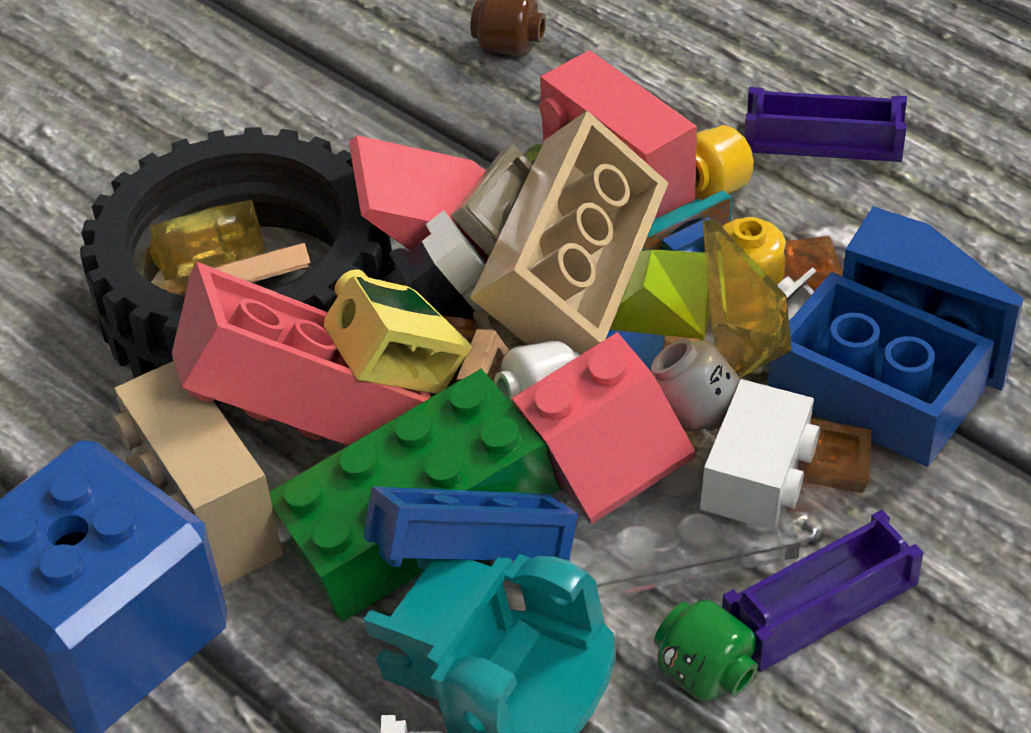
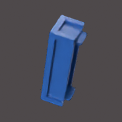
[363,486,578,567]

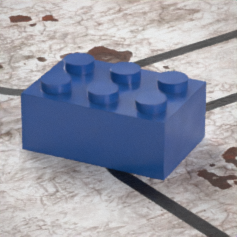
[768,272,994,467]

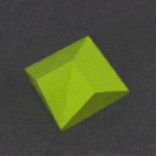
[610,250,717,341]

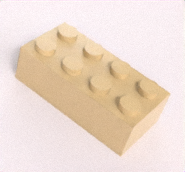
[470,110,669,355]

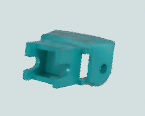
[363,554,616,733]

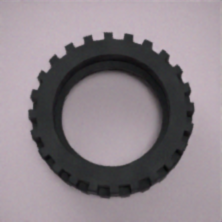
[80,127,394,404]

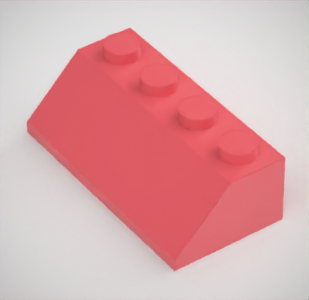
[172,262,431,446]

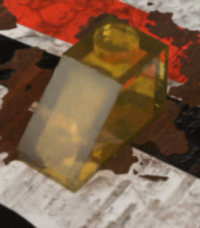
[149,200,267,281]

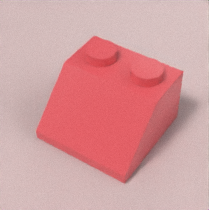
[512,332,696,525]

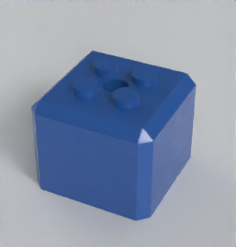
[0,440,227,733]

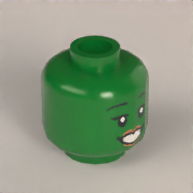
[654,599,758,702]

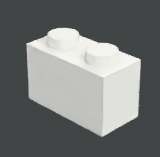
[700,379,820,531]

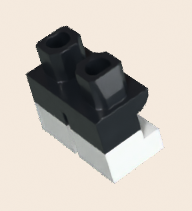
[381,210,487,320]

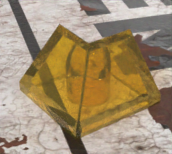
[703,219,792,378]

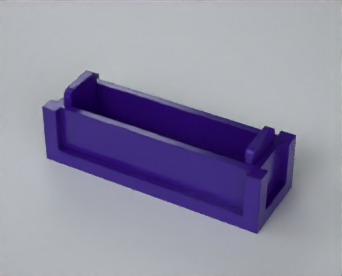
[744,87,907,162]
[722,510,924,672]

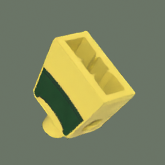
[324,270,473,394]

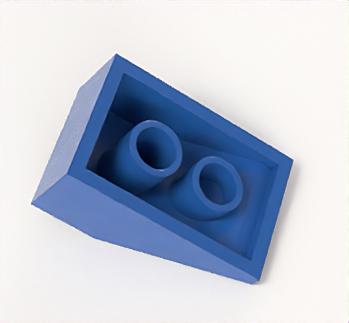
[842,206,1023,391]

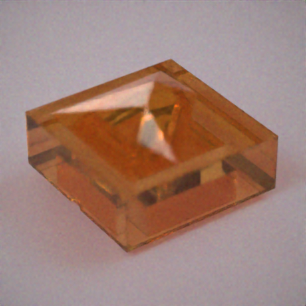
[783,236,843,291]
[803,418,872,493]

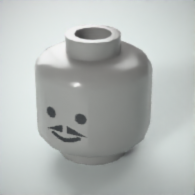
[651,339,740,432]

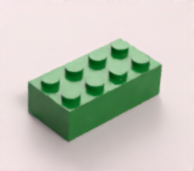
[269,368,559,622]

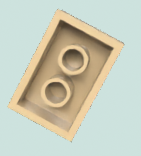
[113,361,283,587]

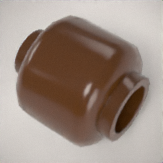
[470,0,546,57]

